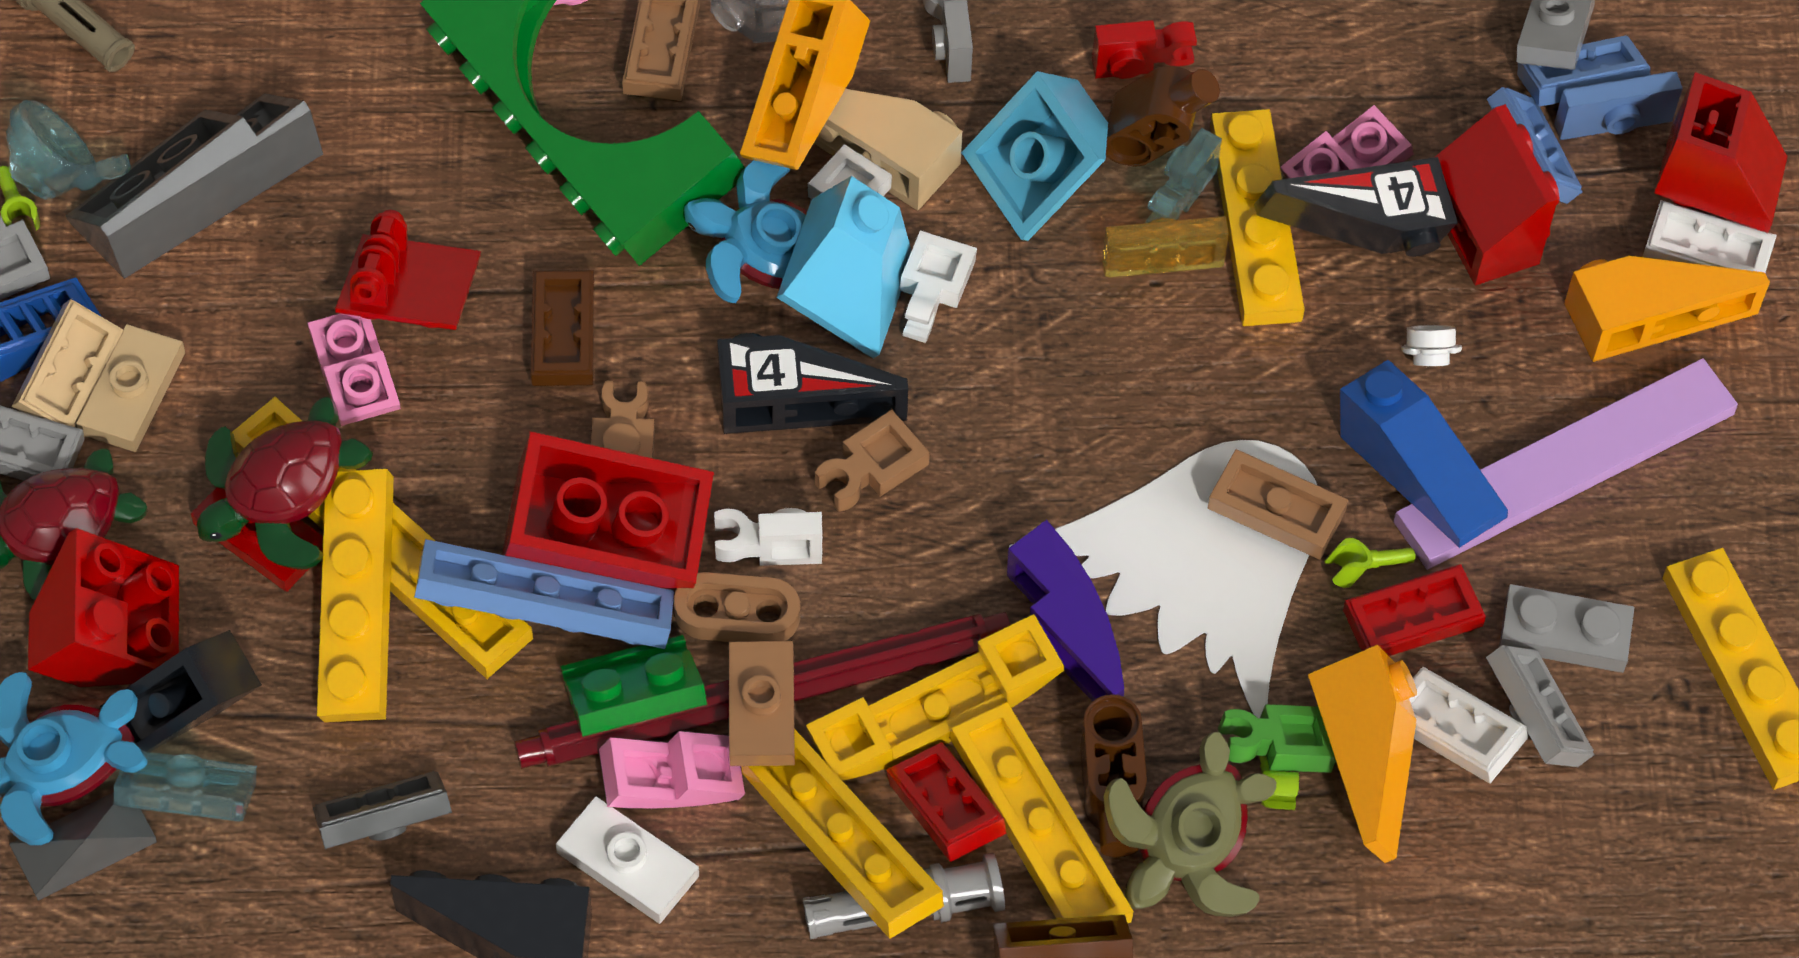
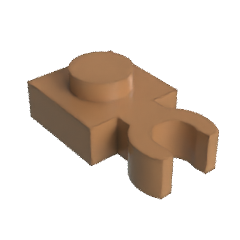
[591,381,655,458]
[815,410,930,512]

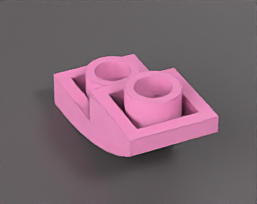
[1280,105,1414,179]
[308,314,401,426]

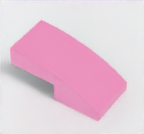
[599,731,745,809]

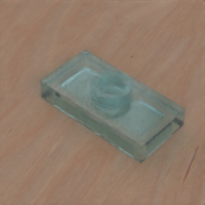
[114,751,257,822]

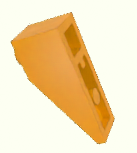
[740,0,870,170]
[1564,256,1770,362]
[1308,645,1417,863]

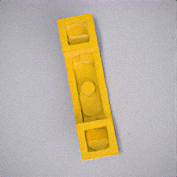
[806,614,1064,781]

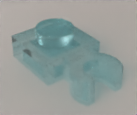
[1145,128,1222,236]

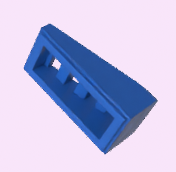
[0,277,102,382]

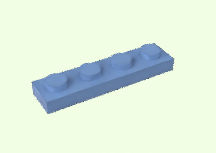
[414,539,674,649]

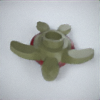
[1103,732,1277,917]

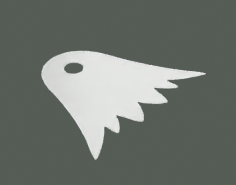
[1009,440,1317,718]

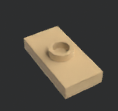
[12,299,123,427]
[76,324,185,452]

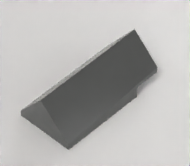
[65,93,323,279]

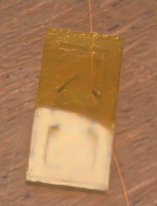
[1102,216,1229,278]

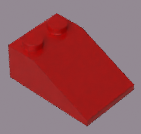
[502,431,714,588]

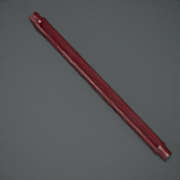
[514,612,1010,769]

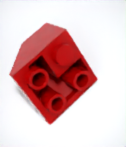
[28,528,179,687]

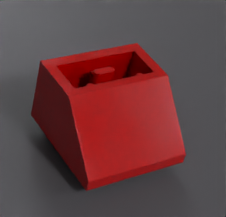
[1654,72,1788,233]
[1435,104,1560,286]

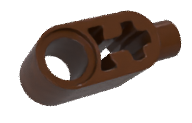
[1106,66,1220,167]
[1080,695,1147,857]

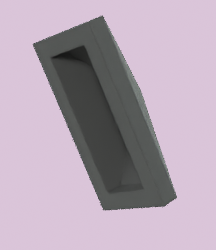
[9,785,157,901]

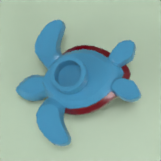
[684,160,807,303]
[0,672,148,845]

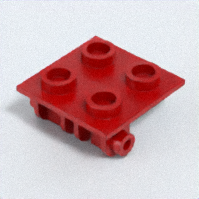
[335,210,481,330]

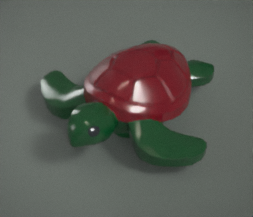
[197,397,373,570]
[0,449,148,602]

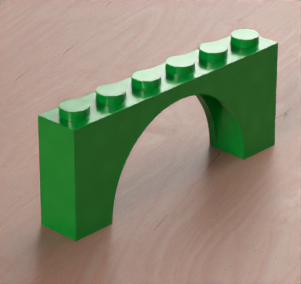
[420,0,745,266]

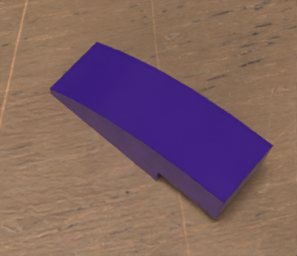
[1007,519,1125,702]

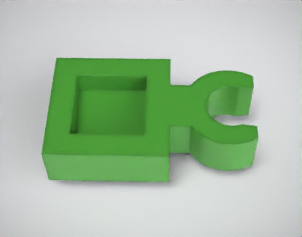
[1218,704,1336,773]

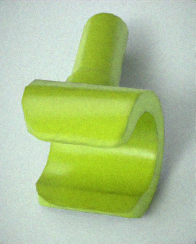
[0,166,41,231]
[1324,538,1415,588]
[1259,756,1299,810]

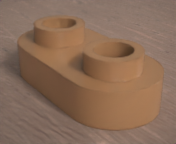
[674,572,800,642]

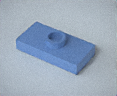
[1517,35,1650,107]
[1554,71,1683,140]
[1487,87,1582,204]

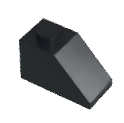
[100,630,262,755]

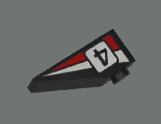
[1254,157,1458,257]
[717,333,908,434]

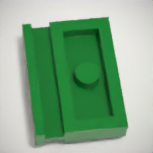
[560,635,707,737]

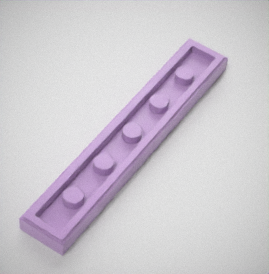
[1394,358,1738,570]

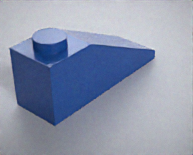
[1340,360,1508,548]

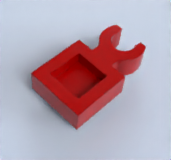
[1092,20,1197,79]

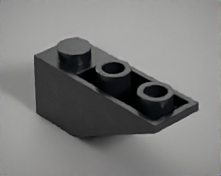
[390,870,592,958]

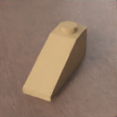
[814,89,963,211]

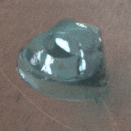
[6,100,131,200]

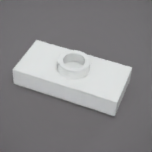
[1643,200,1777,272]
[1409,667,1528,784]
[556,796,699,924]

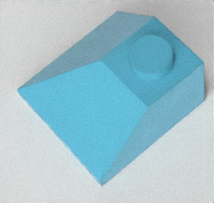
[961,71,1108,241]
[776,176,912,358]

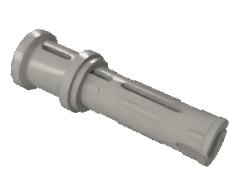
[802,853,1005,940]

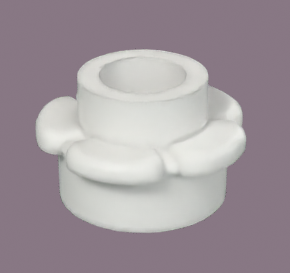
[1401,325,1462,366]

